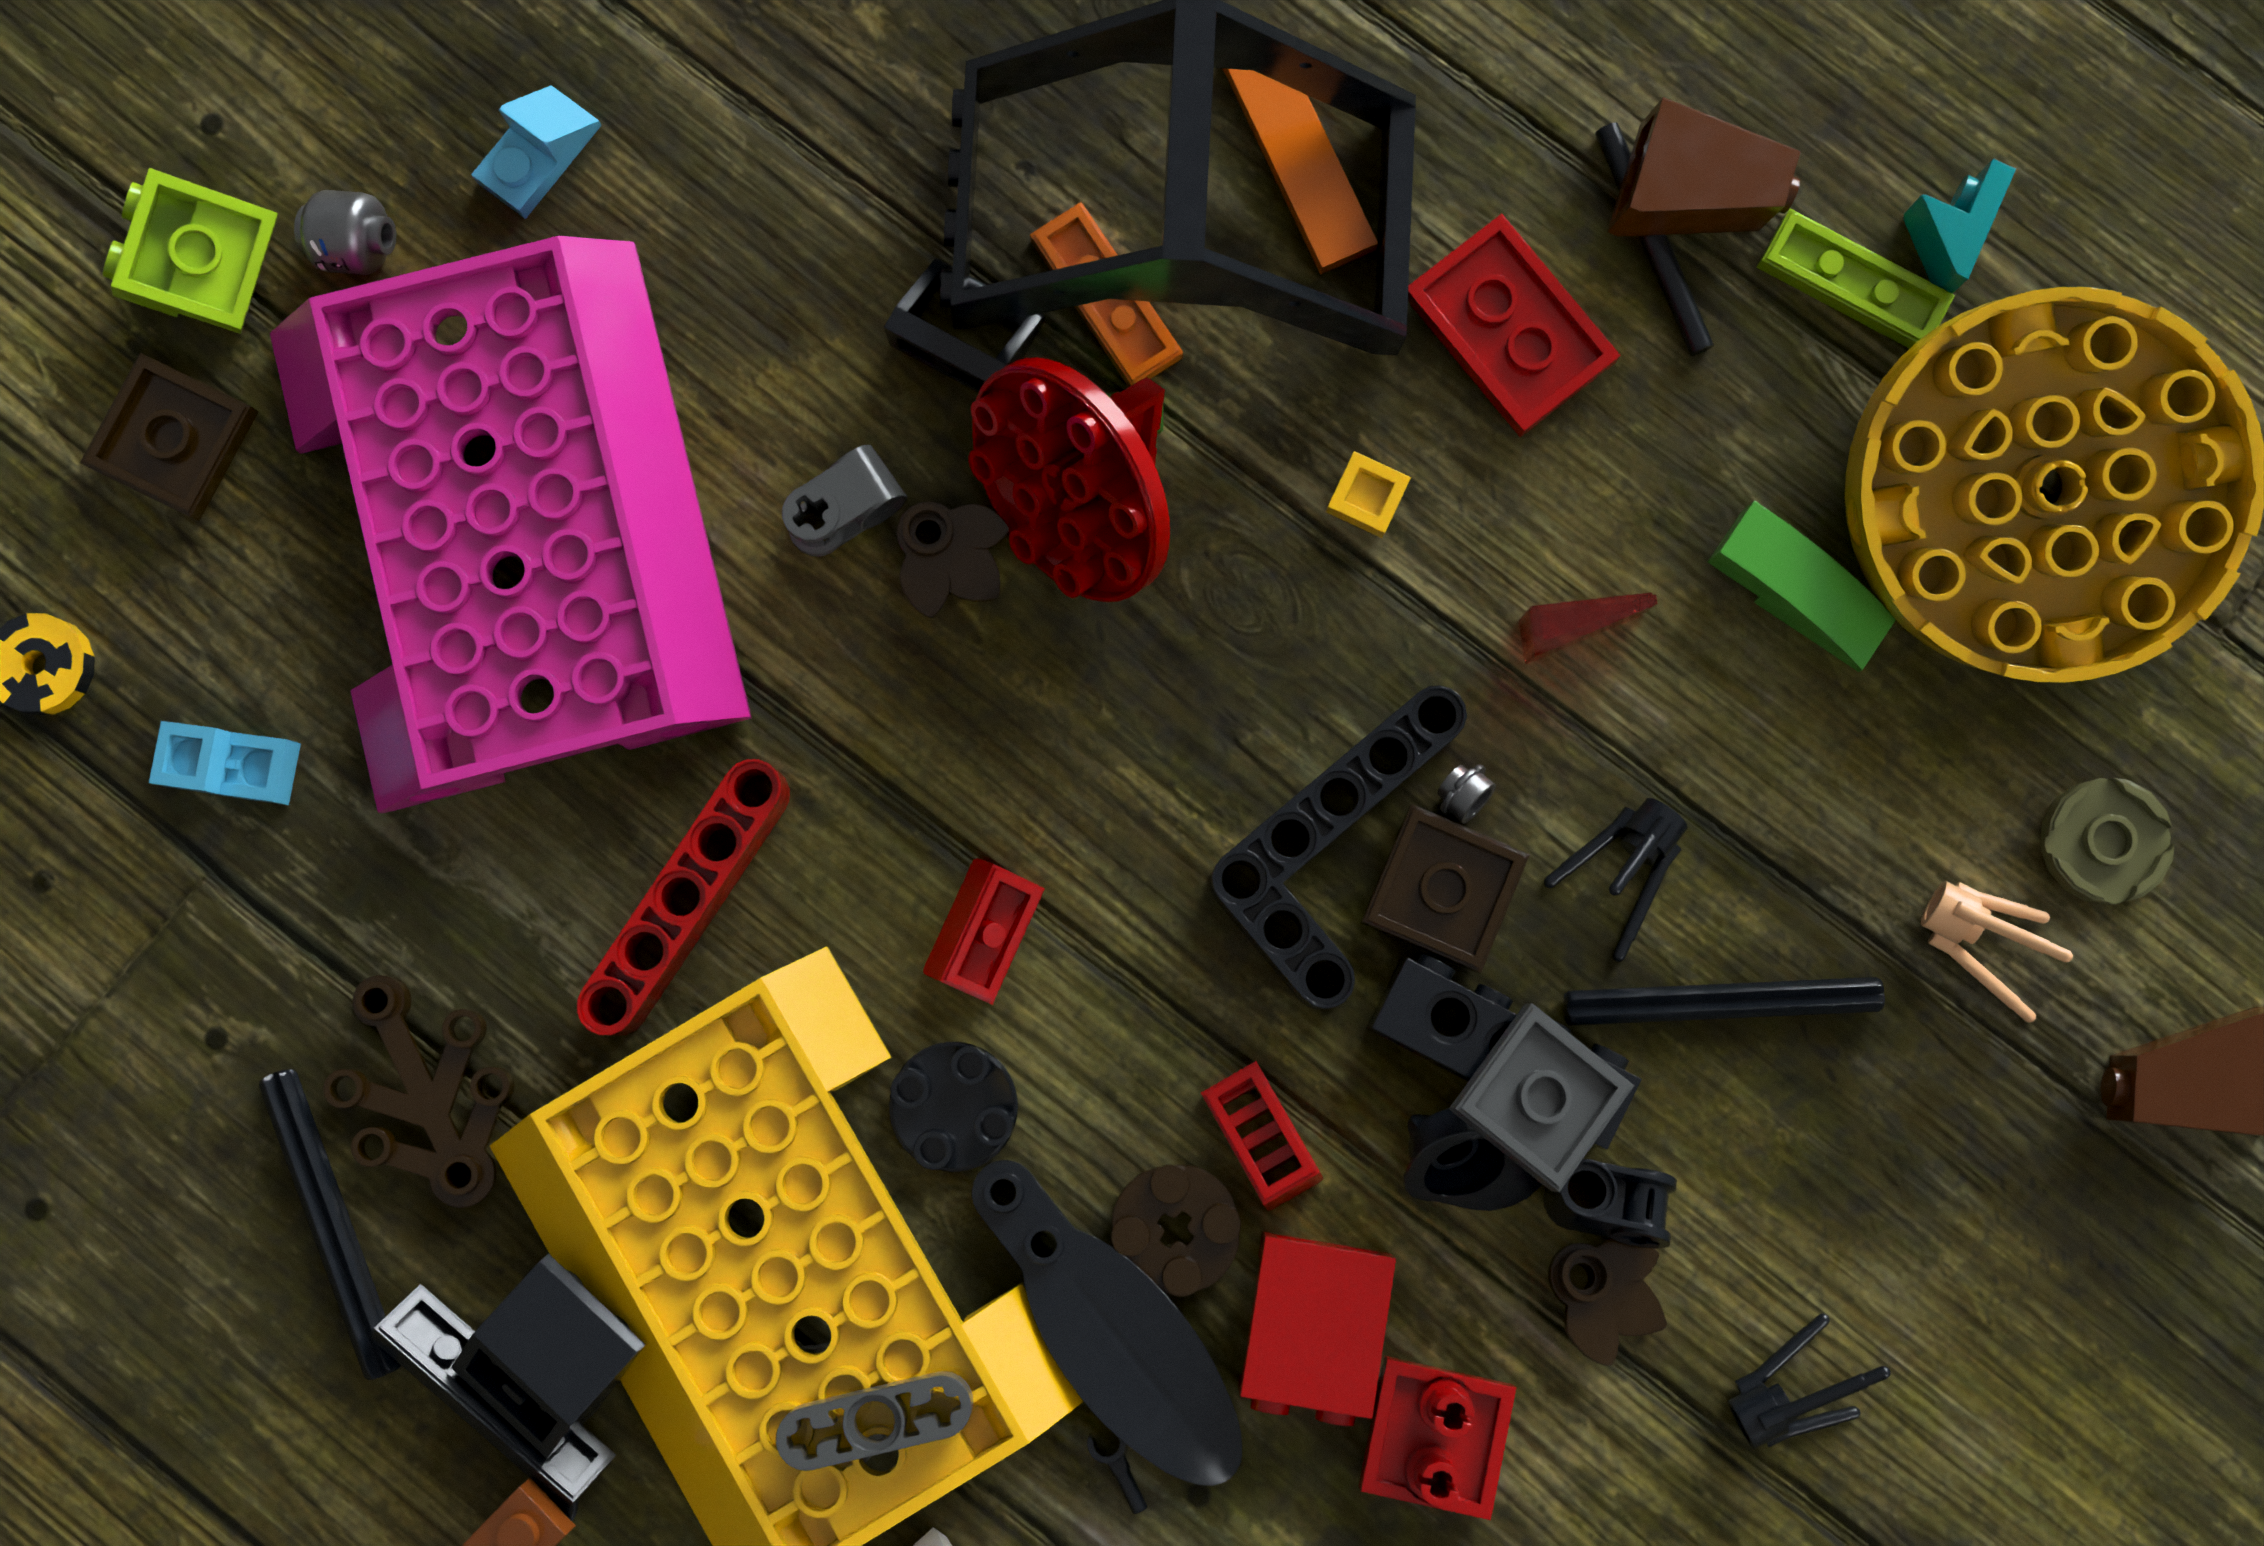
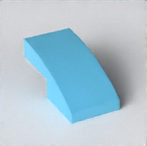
[149,721,301,805]

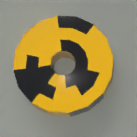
[0,613,95,715]

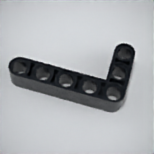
[1210,685,1467,1010]

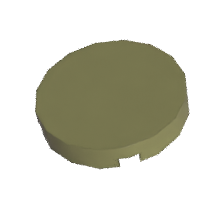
[2040,778,2174,905]

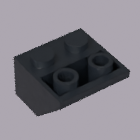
[451,1254,646,1459]

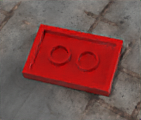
[1408,213,1621,437]

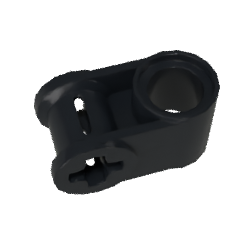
[1543,1159,1677,1249]

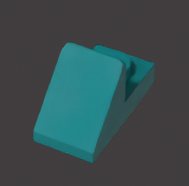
[1903,159,2016,293]

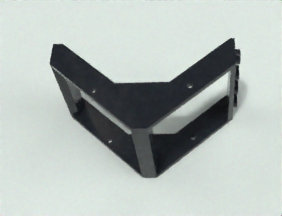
[940,0,1416,356]

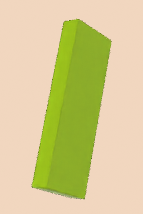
[1756,208,1955,349]

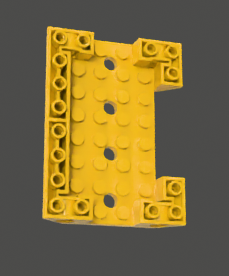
[490,947,1084,1546]

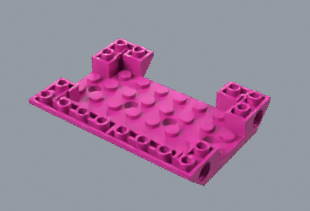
[270,236,752,814]

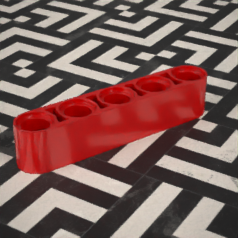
[577,759,790,1036]

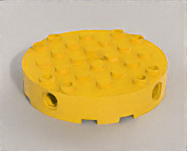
[1845,287,2264,683]

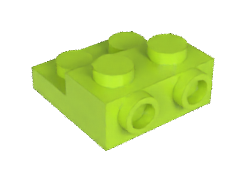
[103,168,278,334]

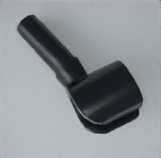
[1087,1433,1148,1514]

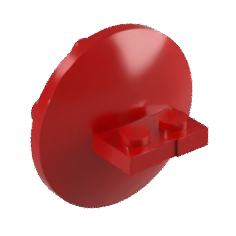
[968,357,1170,602]

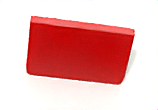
[923,858,1045,1005]

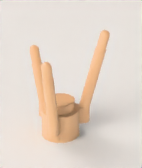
[1921,881,2073,1023]

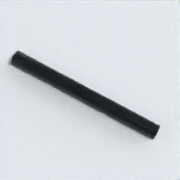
[1595,122,1714,356]

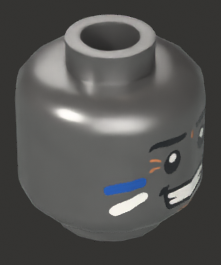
[294,190,396,275]

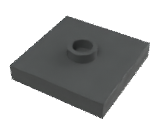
[1449,1003,1634,1192]

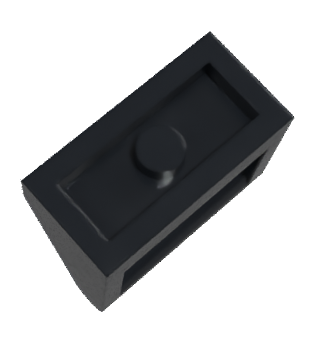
[884,258,1045,393]

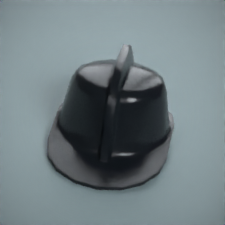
[1403,1108,1542,1211]

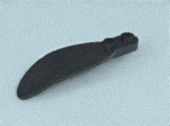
[972,1160,1242,1486]

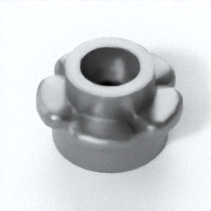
[1437,765,1496,824]

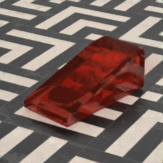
[1519,592,1657,664]

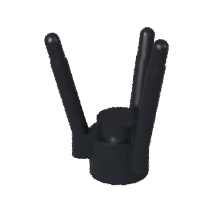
[1544,798,1688,962]
[1727,1313,1891,1449]

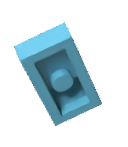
[471,85,602,219]

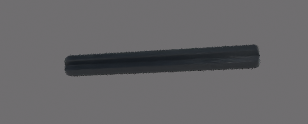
[1563,977,1885,1026]
[259,1069,401,1380]

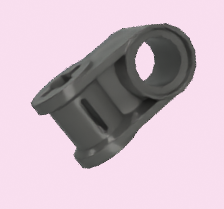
[782,445,908,556]

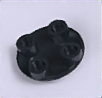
[889,1042,1018,1172]

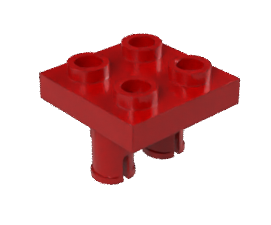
[1358,1356,1516,1520]

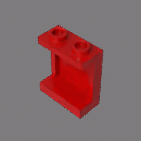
[1238,1231,1396,1426]

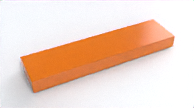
[1223,69,1378,275]

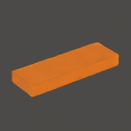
[1030,202,1183,387]

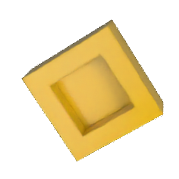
[1326,451,1411,538]

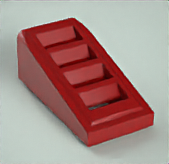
[1201,1061,1324,1211]

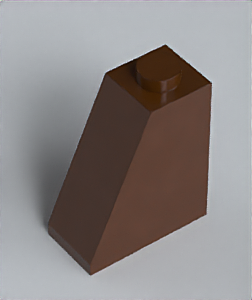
[1607,97,1801,237]
[2101,1007,2264,1137]

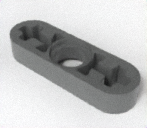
[776,1371,973,1471]

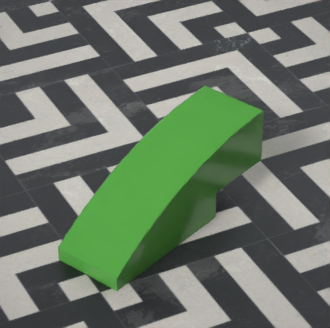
[1707,500,1896,672]

